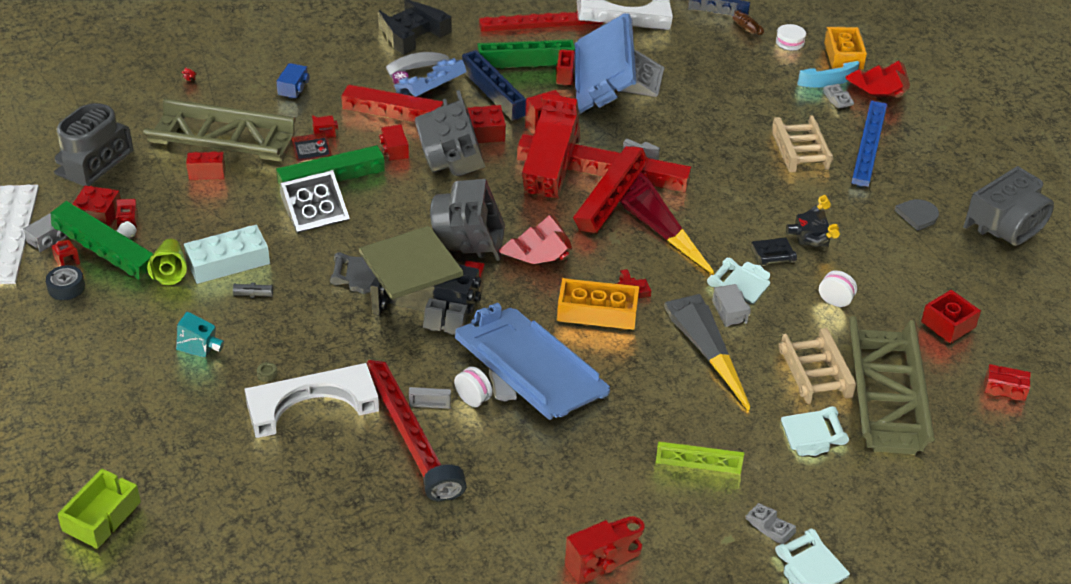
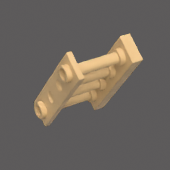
[772,115,833,172]
[779,328,856,404]

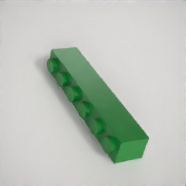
[477,40,575,68]
[276,145,385,186]
[50,201,153,280]

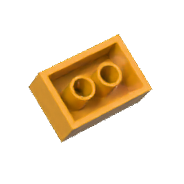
[824,27,867,70]

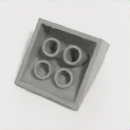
[621,49,664,97]
[280,171,350,233]

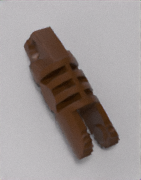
[732,11,764,35]

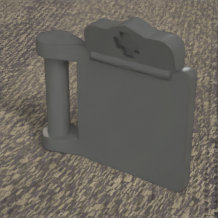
[330,252,376,294]

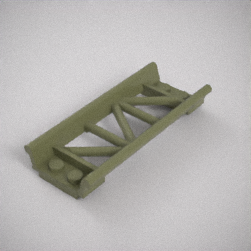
[143,98,295,161]
[849,316,935,455]

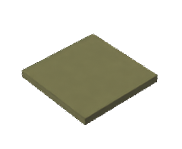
[359,226,463,300]

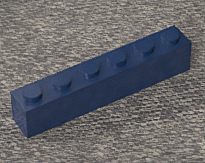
[462,50,526,120]

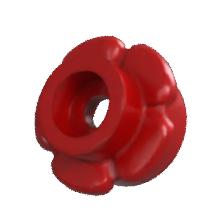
[181,68,197,82]

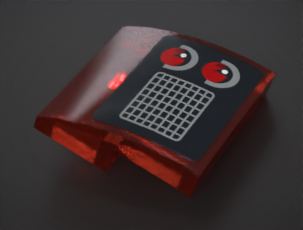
[291,132,332,164]

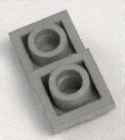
[823,84,854,108]
[623,139,660,160]
[489,368,516,401]
[746,503,796,544]

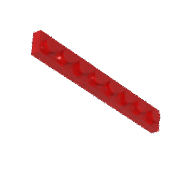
[479,11,603,32]
[366,360,441,477]

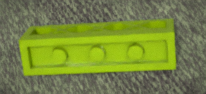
[656,441,744,474]

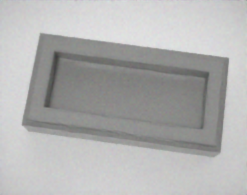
[409,387,451,409]

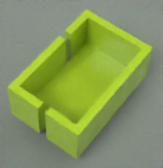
[57,469,141,549]

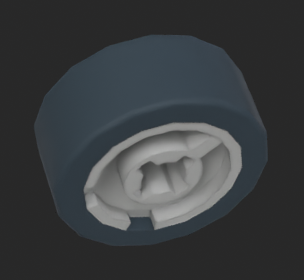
[45,265,85,300]
[423,464,467,501]

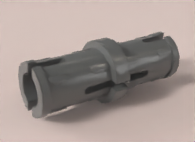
[233,283,273,298]

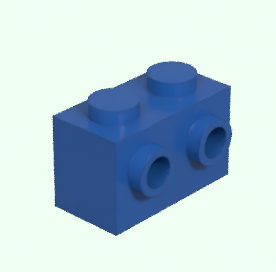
[276,63,310,98]

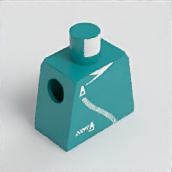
[176,312,225,357]

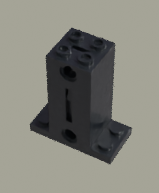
[371,264,482,322]

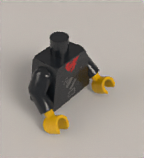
[786,195,840,247]

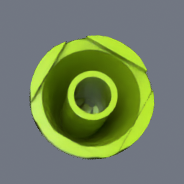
[147,239,187,285]

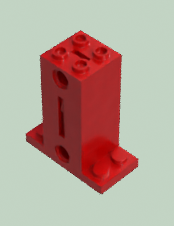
[522,93,581,198]

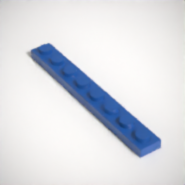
[851,101,887,187]

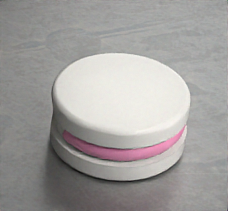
[776,24,806,50]
[819,271,857,307]
[454,367,492,407]

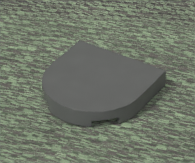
[895,199,939,231]

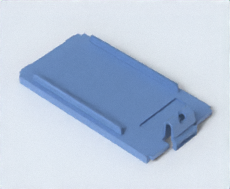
[574,13,636,114]
[455,303,610,420]

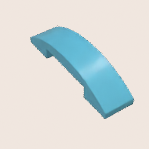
[797,61,859,87]

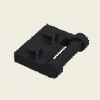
[751,237,797,266]

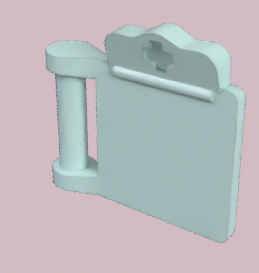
[707,258,770,304]
[781,406,849,456]
[775,529,849,584]

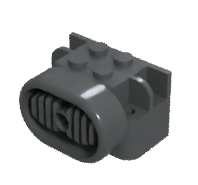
[415,90,485,176]
[54,103,134,186]
[963,166,1054,246]
[430,179,505,261]

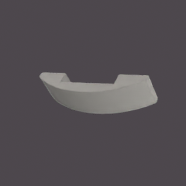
[386,52,449,78]

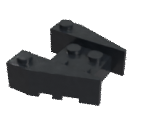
[378,0,452,55]

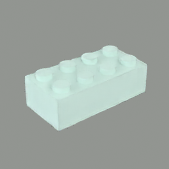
[184,224,270,284]

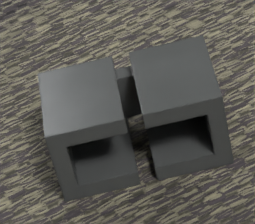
[423,298,468,335]

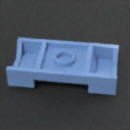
[394,58,467,97]

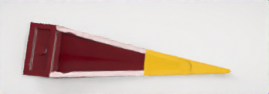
[619,172,714,275]

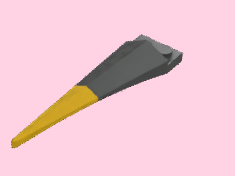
[664,294,750,411]

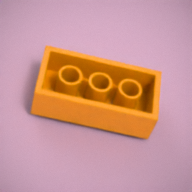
[557,278,639,330]

